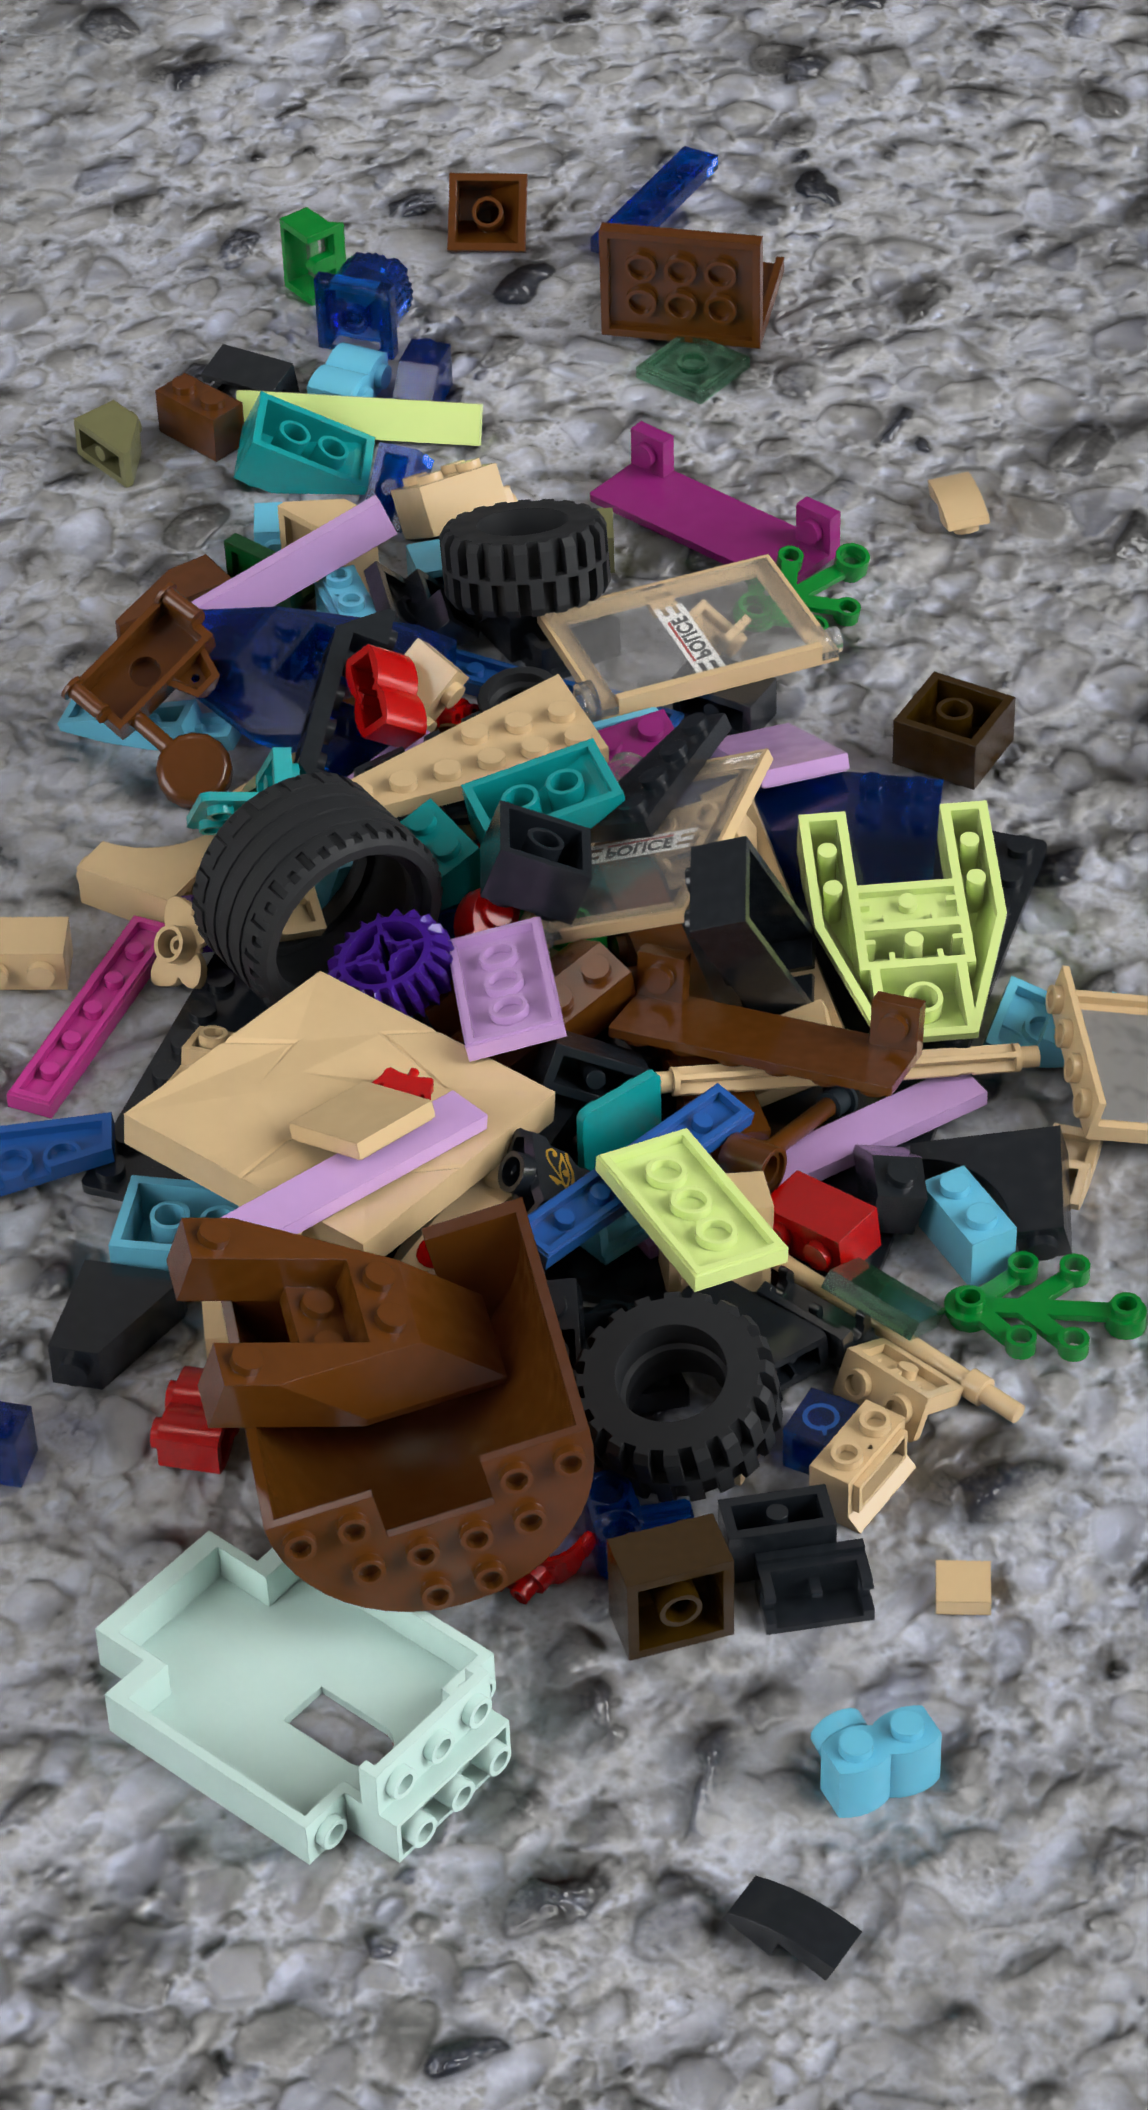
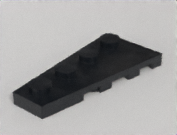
[590,712,732,843]

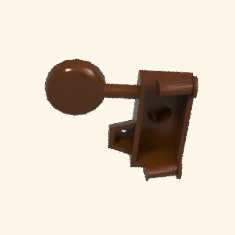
[61,581,234,809]

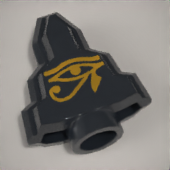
[498,1128,590,1215]

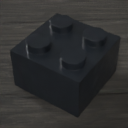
[480,800,592,925]

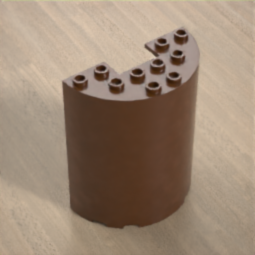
[221,1197,594,1612]

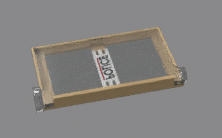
[537,554,843,723]
[520,748,773,953]

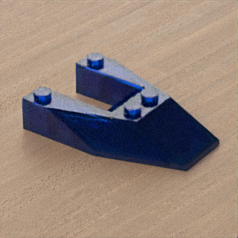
[192,606,457,777]

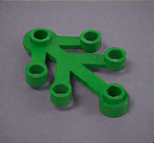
[732,543,870,640]
[944,1251,1147,1362]

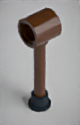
[717,1086,858,1194]

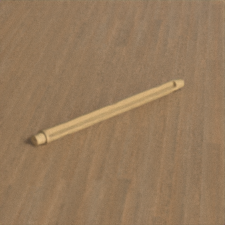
[656,1043,1041,1097]

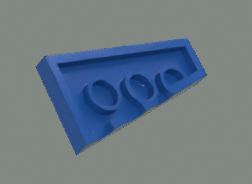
[0,1112,115,1197]

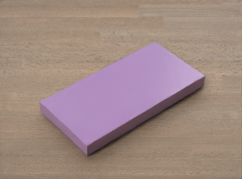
[710,723,850,789]
[449,916,567,1062]

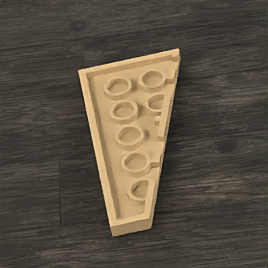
[351,674,609,818]

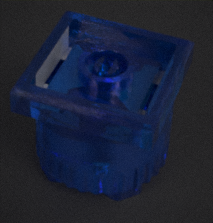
[314,252,413,360]

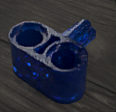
[585,1470,694,1580]

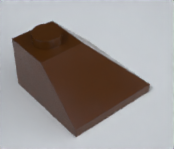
[447,173,528,253]

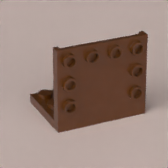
[599,222,784,349]

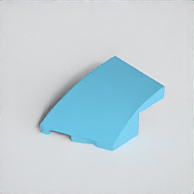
[983,976,1116,1068]

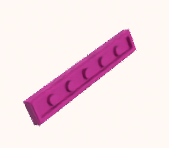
[6,915,165,1119]

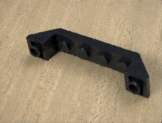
[293,609,398,775]

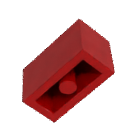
[770,1170,881,1280]

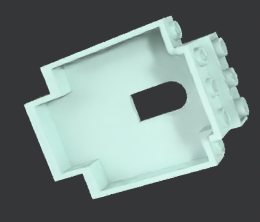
[95,1531,512,1865]

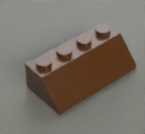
[450,939,636,1082]

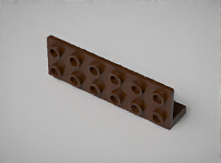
[608,943,926,1097]

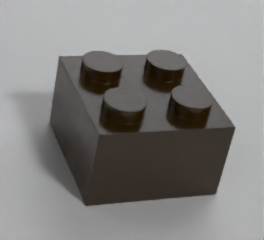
[892,671,1016,790]
[607,1513,734,1661]

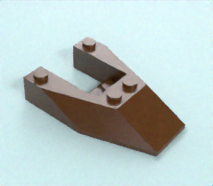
[166,1218,507,1428]

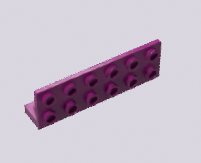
[590,421,841,584]

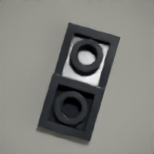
[723,1875,862,1981]

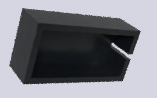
[684,836,816,1015]

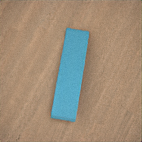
[57,699,248,751]

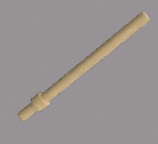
[771,1254,1025,1423]

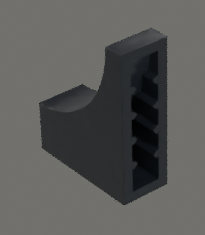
[910,1125,1072,1261]

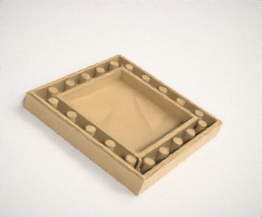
[124,971,555,1256]

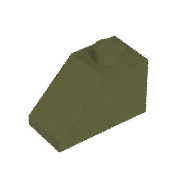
[74,400,142,488]

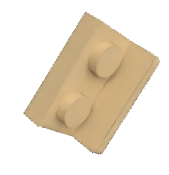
[833,1337,964,1442]

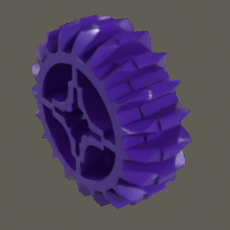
[327,908,454,1017]

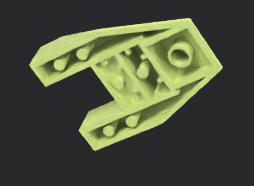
[797,800,1007,1042]

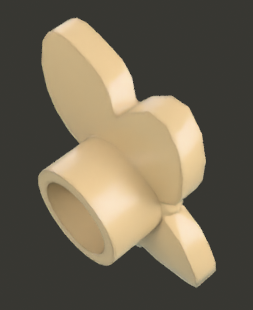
[151,896,207,989]

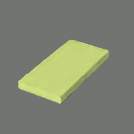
[595,1128,789,1292]

